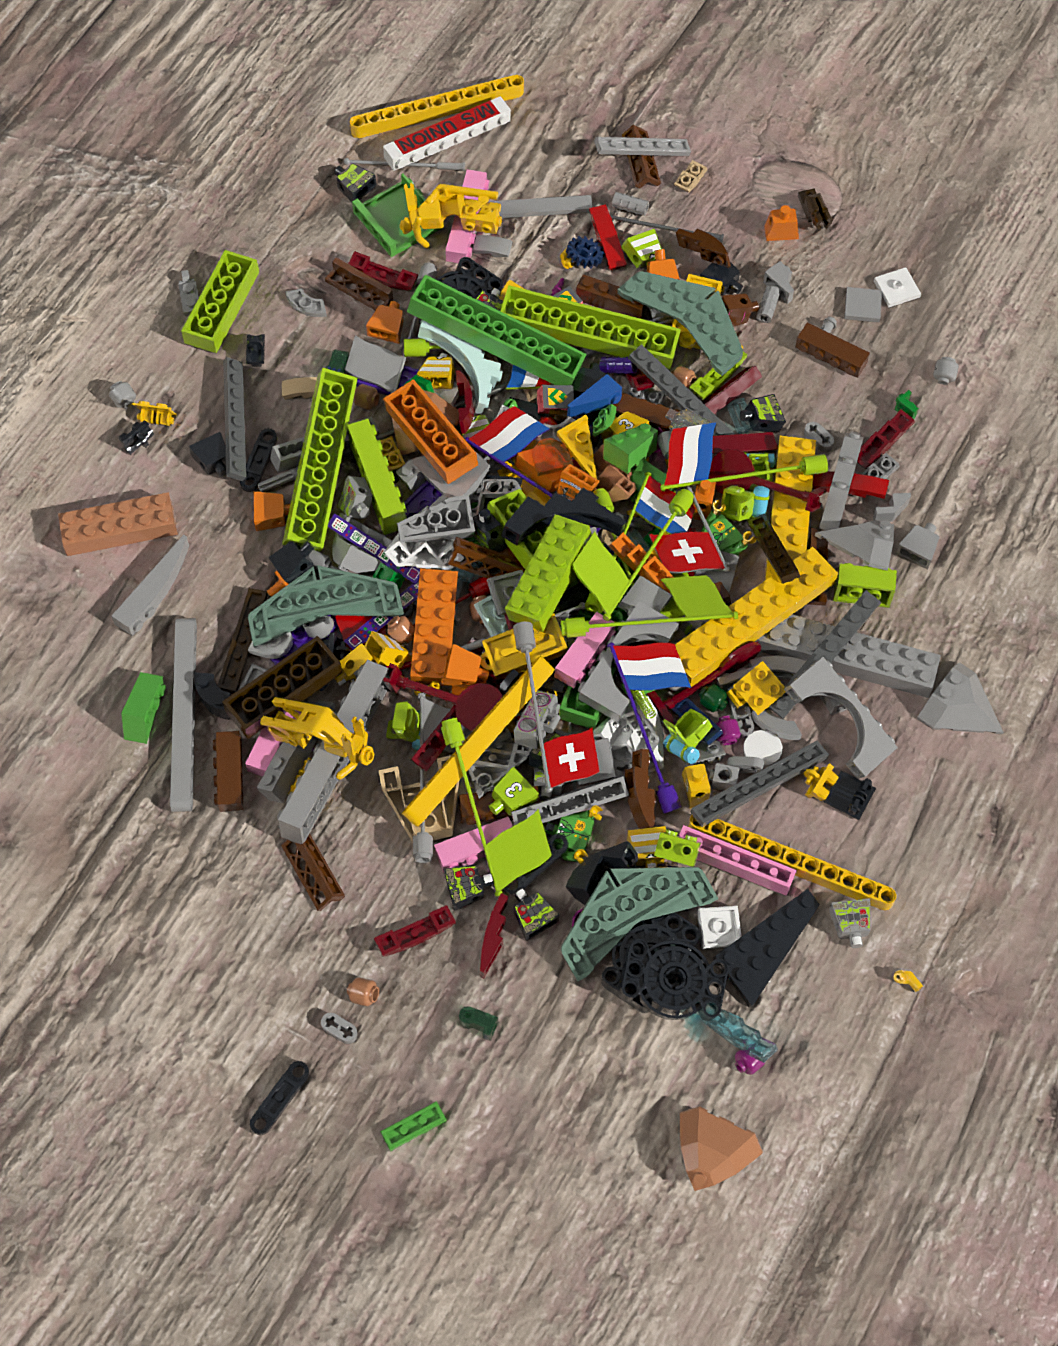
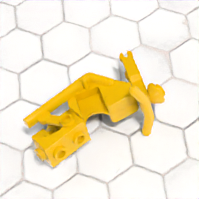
[400,183,502,248]
[260,697,374,780]

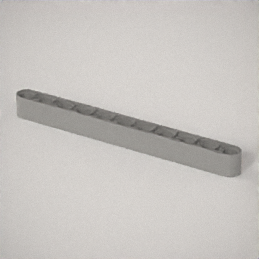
[170,618,197,812]

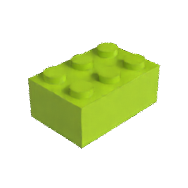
[833,563,897,608]

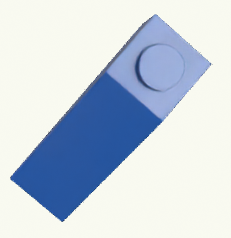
[567,374,622,417]

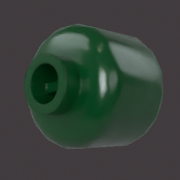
[699,684,728,713]

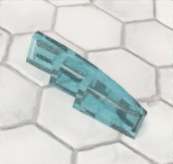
[701,1009,778,1063]

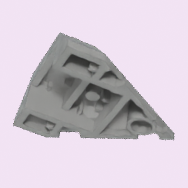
[815,520,894,570]
[917,662,1004,734]
[461,724,533,798]

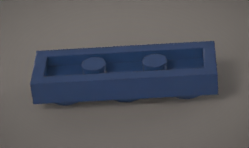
[672,698,723,746]

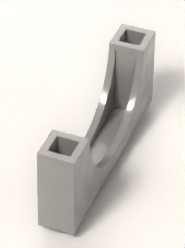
[578,601,679,723]
[784,657,898,779]

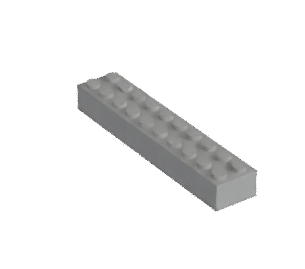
[755,615,941,698]
[277,660,389,844]

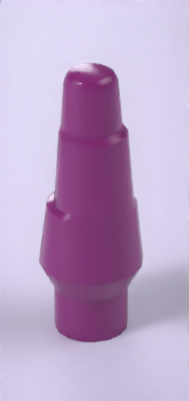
[551,278,565,296]

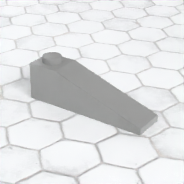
[397,495,475,542]

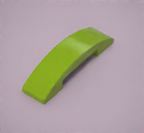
[689,351,747,399]

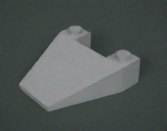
[396,452,490,507]

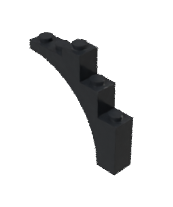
[501,488,627,546]

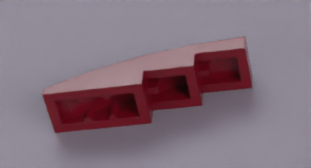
[857,409,915,470]
[411,704,461,772]
[480,893,508,979]

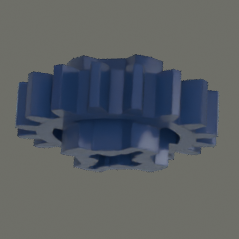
[566,236,604,269]

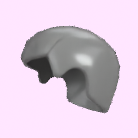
[303,615,334,639]

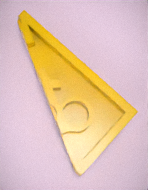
[557,415,597,479]

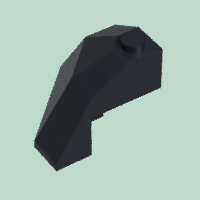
[565,841,638,905]

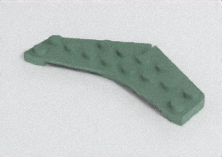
[617,271,743,376]
[248,565,404,647]
[561,867,719,981]

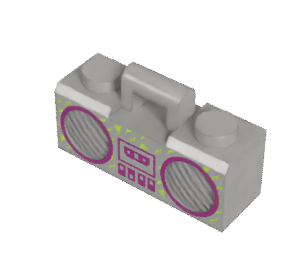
[514,690,560,749]

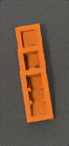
[609,532,675,593]

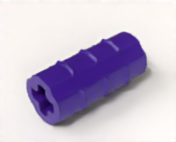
[599,356,638,374]

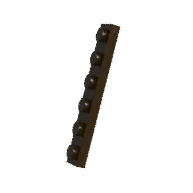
[747,514,800,584]
[217,588,268,694]

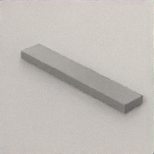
[594,137,691,156]
[489,195,592,218]

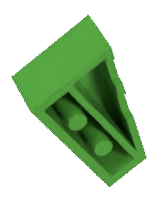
[603,423,658,474]
[121,672,166,744]

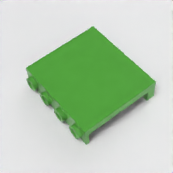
[352,173,442,257]

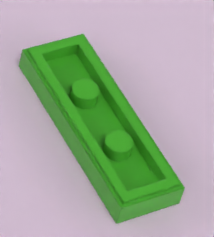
[380,1101,447,1152]

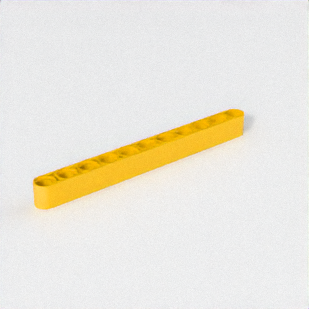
[350,75,524,138]
[402,656,555,827]
[688,815,897,911]

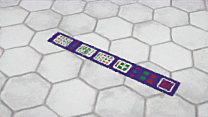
[328,514,420,584]
[344,580,419,650]

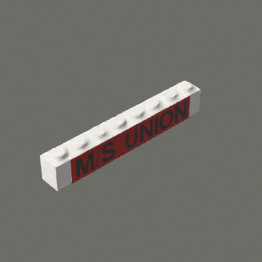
[383,96,511,171]

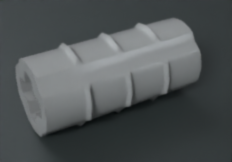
[612,192,649,216]
[756,285,780,323]

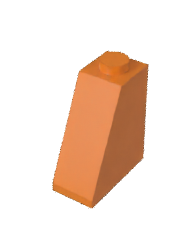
[515,444,564,492]

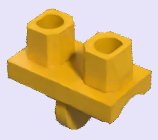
[804,763,839,801]

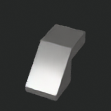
[873,493,911,522]

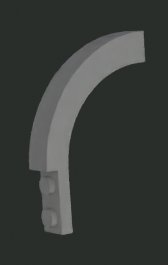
[716,656,847,715]

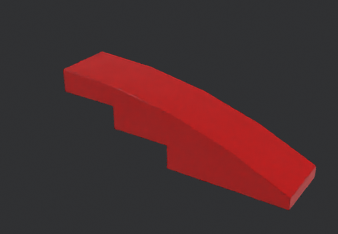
[589,204,626,271]
[812,471,889,499]

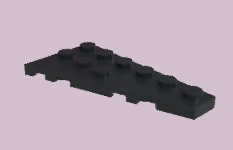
[713,888,820,1008]

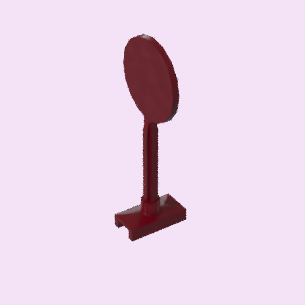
[709,449,827,512]
[647,642,762,725]
[382,663,503,731]

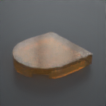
[532,438,573,476]

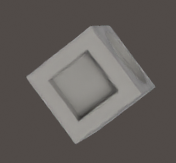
[709,763,739,791]

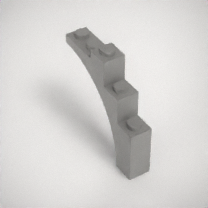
[819,431,864,530]

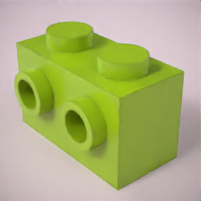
[654,829,701,867]

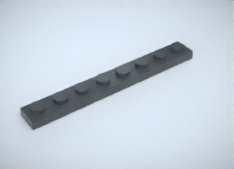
[628,344,735,436]
[223,357,246,481]
[768,590,881,719]
[690,741,829,827]

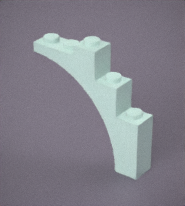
[418,320,503,415]

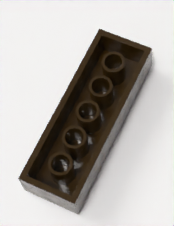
[222,636,342,739]

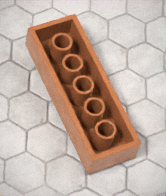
[58,492,178,556]

